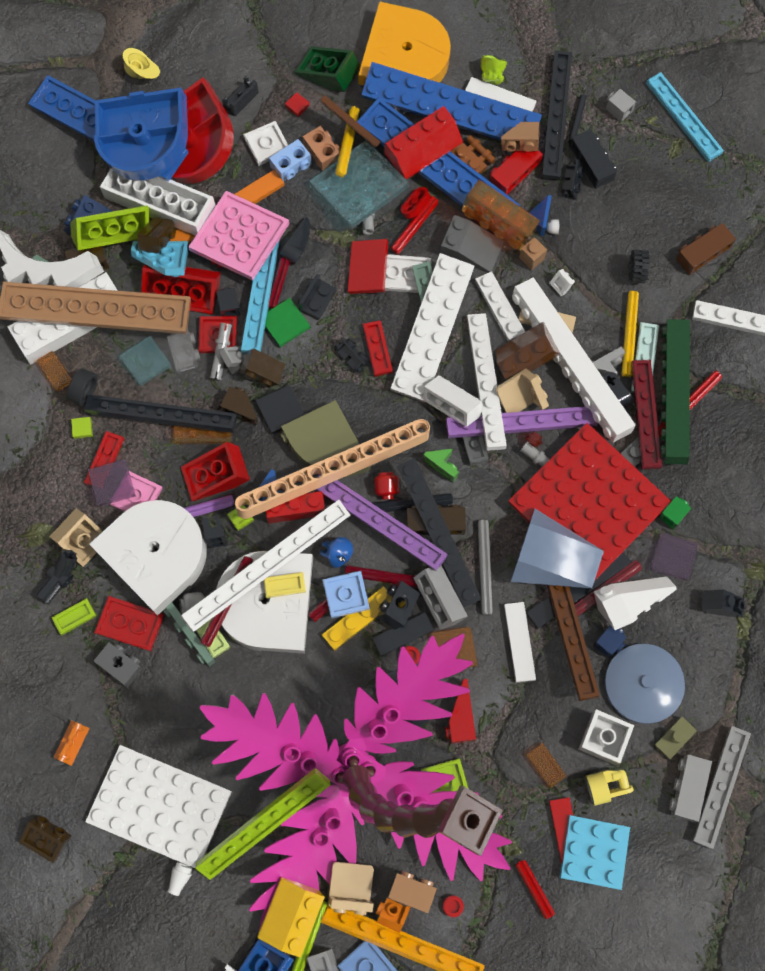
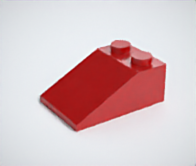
[181,442,250,501]

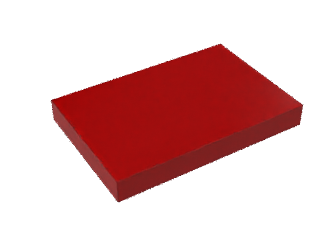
[348,239,388,294]
[94,596,164,652]

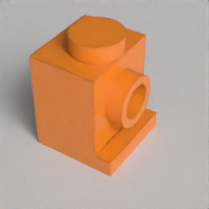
[376,898,410,933]

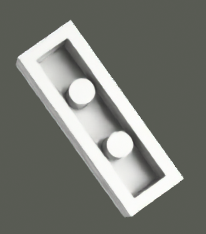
[423,376,482,427]

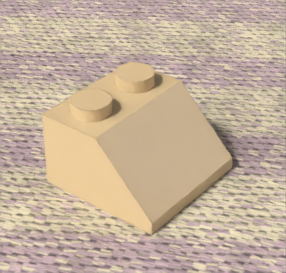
[49,508,103,567]

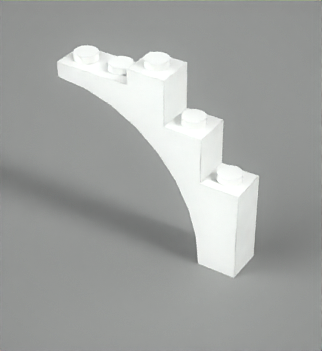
[0,230,104,287]

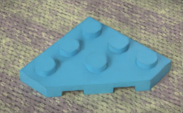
[131,241,189,277]

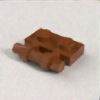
[451,135,496,174]

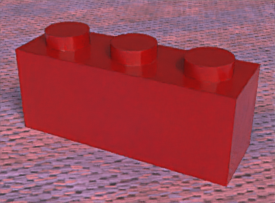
[489,150,543,195]
[265,491,325,524]

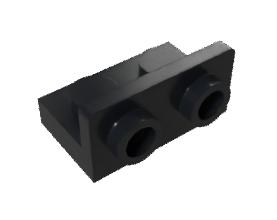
[298,274,337,320]

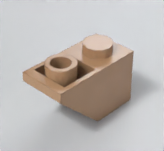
[501,122,540,152]

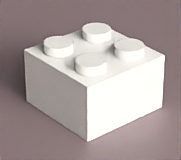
[578,709,634,765]

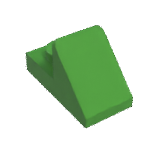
[423,449,459,483]

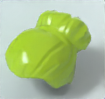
[480,55,507,85]

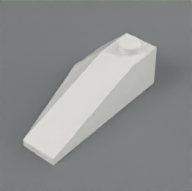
[594,577,677,630]

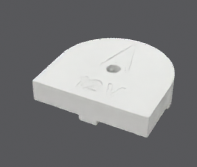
[89,500,207,615]
[216,551,313,654]

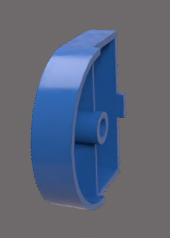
[94,88,188,181]

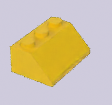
[257,877,324,958]

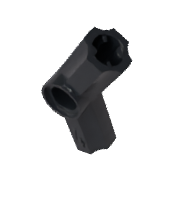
[34,549,78,605]

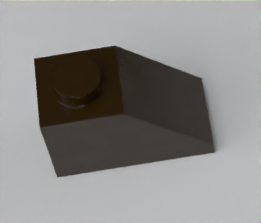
[220,386,258,426]

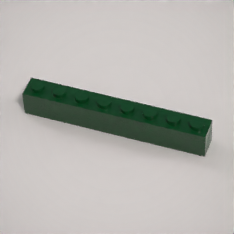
[661,319,690,465]

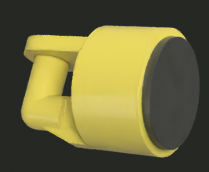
[584,770,634,806]

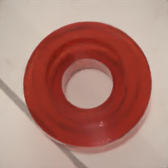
[525,431,543,448]

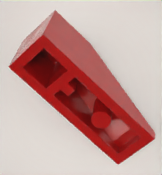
[445,679,476,744]

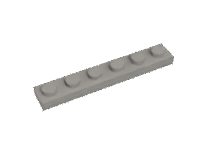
[692,726,751,849]

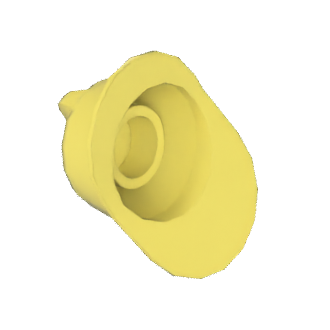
[122,48,160,79]

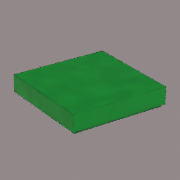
[265,298,311,348]

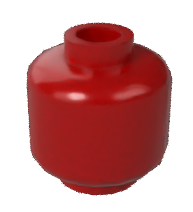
[374,472,400,500]

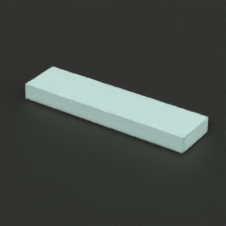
[631,322,659,393]

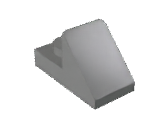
[219,346,245,374]
[592,346,625,380]

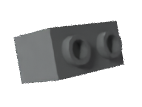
[94,642,142,688]

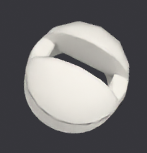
[546,220,559,234]

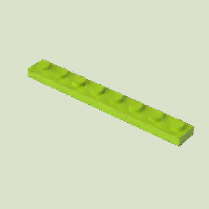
[195,768,330,880]

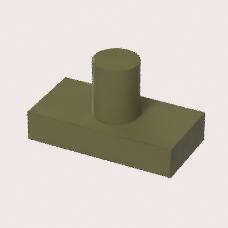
[654,717,697,760]

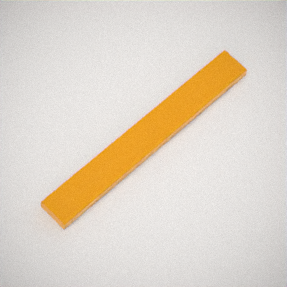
[321,905,485,971]

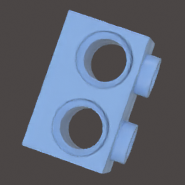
[269,139,311,182]

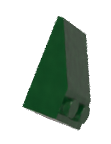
[295,46,360,92]

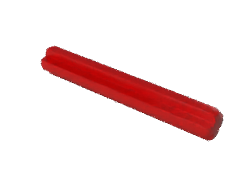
[391,196,439,254]

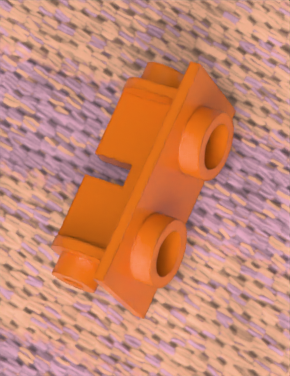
[53,720,90,766]

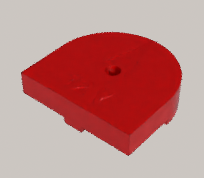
[171,77,234,184]

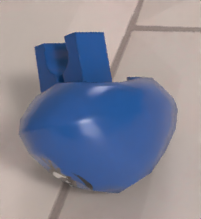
[320,537,353,568]

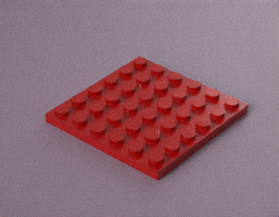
[508,423,672,580]

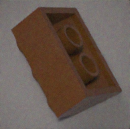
[496,322,560,380]

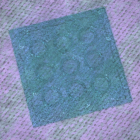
[309,140,410,229]

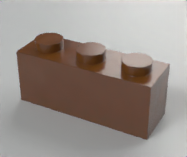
[676,223,736,275]

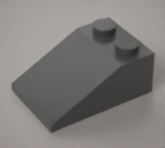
[440,215,504,273]

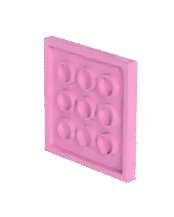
[189,191,289,281]

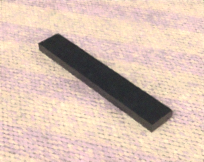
[526,552,632,629]

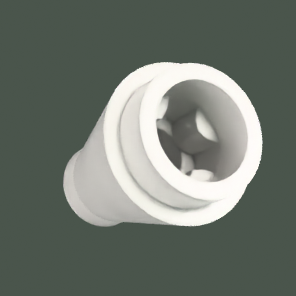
[168,862,192,896]

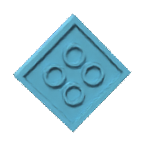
[559,815,630,890]

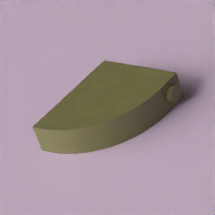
[280,400,370,478]

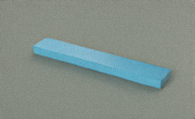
[646,72,724,162]

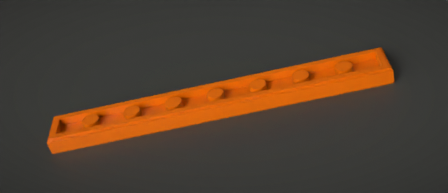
[170,170,285,246]

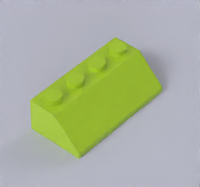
[71,205,149,250]

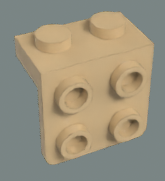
[496,369,549,413]
[328,862,374,915]

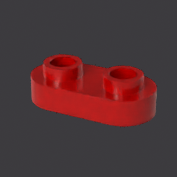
[401,187,431,219]

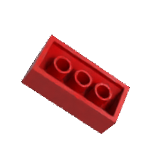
[384,106,463,180]
[141,264,220,314]

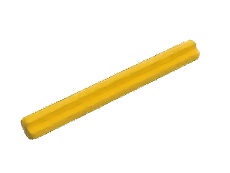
[335,106,360,178]
[621,290,639,378]

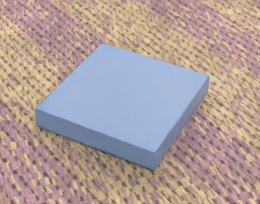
[323,571,370,619]

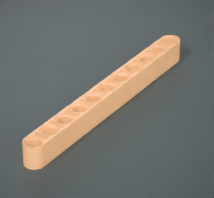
[235,419,430,519]

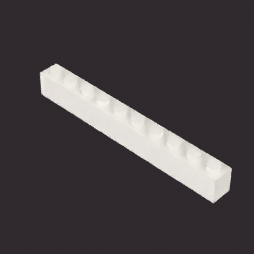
[512,277,636,443]

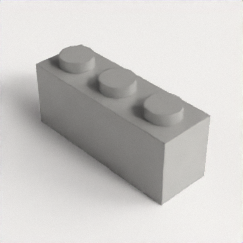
[414,566,467,630]
[669,755,712,823]

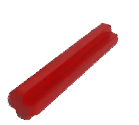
[516,860,555,919]

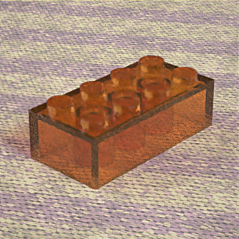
[462,180,540,250]

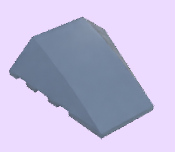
[511,509,604,589]

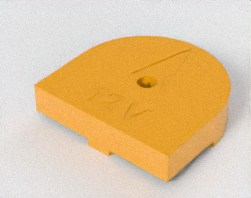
[358,2,450,85]

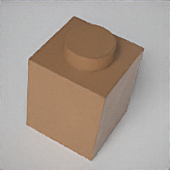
[519,237,547,270]

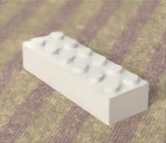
[100,169,216,236]
[8,272,118,365]

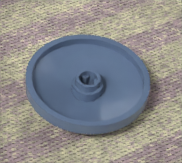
[604,644,685,724]

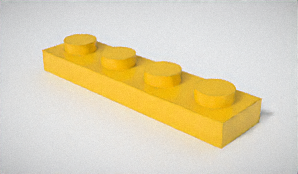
[322,586,396,651]

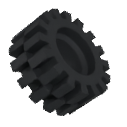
[628,249,650,283]

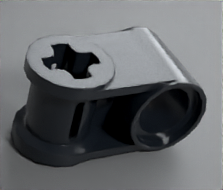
[603,373,632,406]

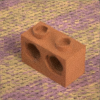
[303,126,340,172]

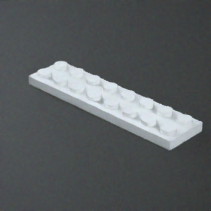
[390,253,474,403]

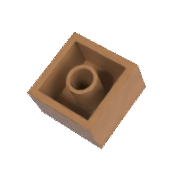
[388,871,437,913]

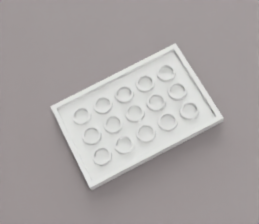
[85,745,232,868]

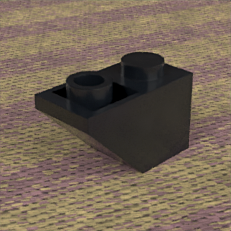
[702,589,745,618]

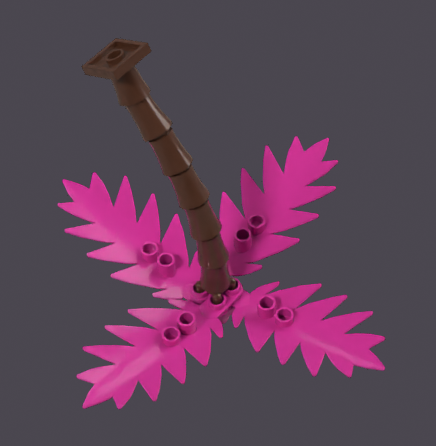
[200,633,512,933]

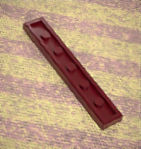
[631,360,662,469]

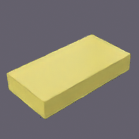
[264,572,306,598]

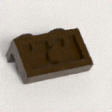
[19,815,71,863]

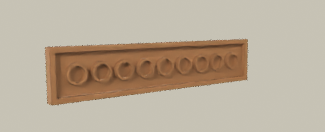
[0,282,191,334]

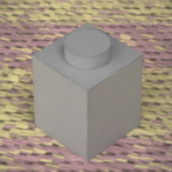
[606,89,636,122]

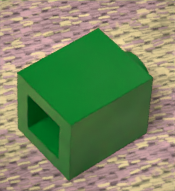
[659,496,691,530]

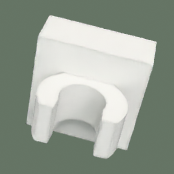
[550,269,575,296]

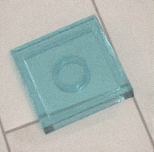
[119,336,171,387]

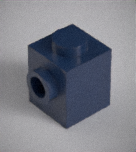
[593,625,626,658]

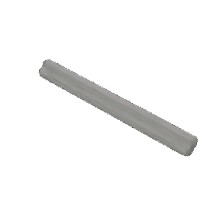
[478,520,493,615]

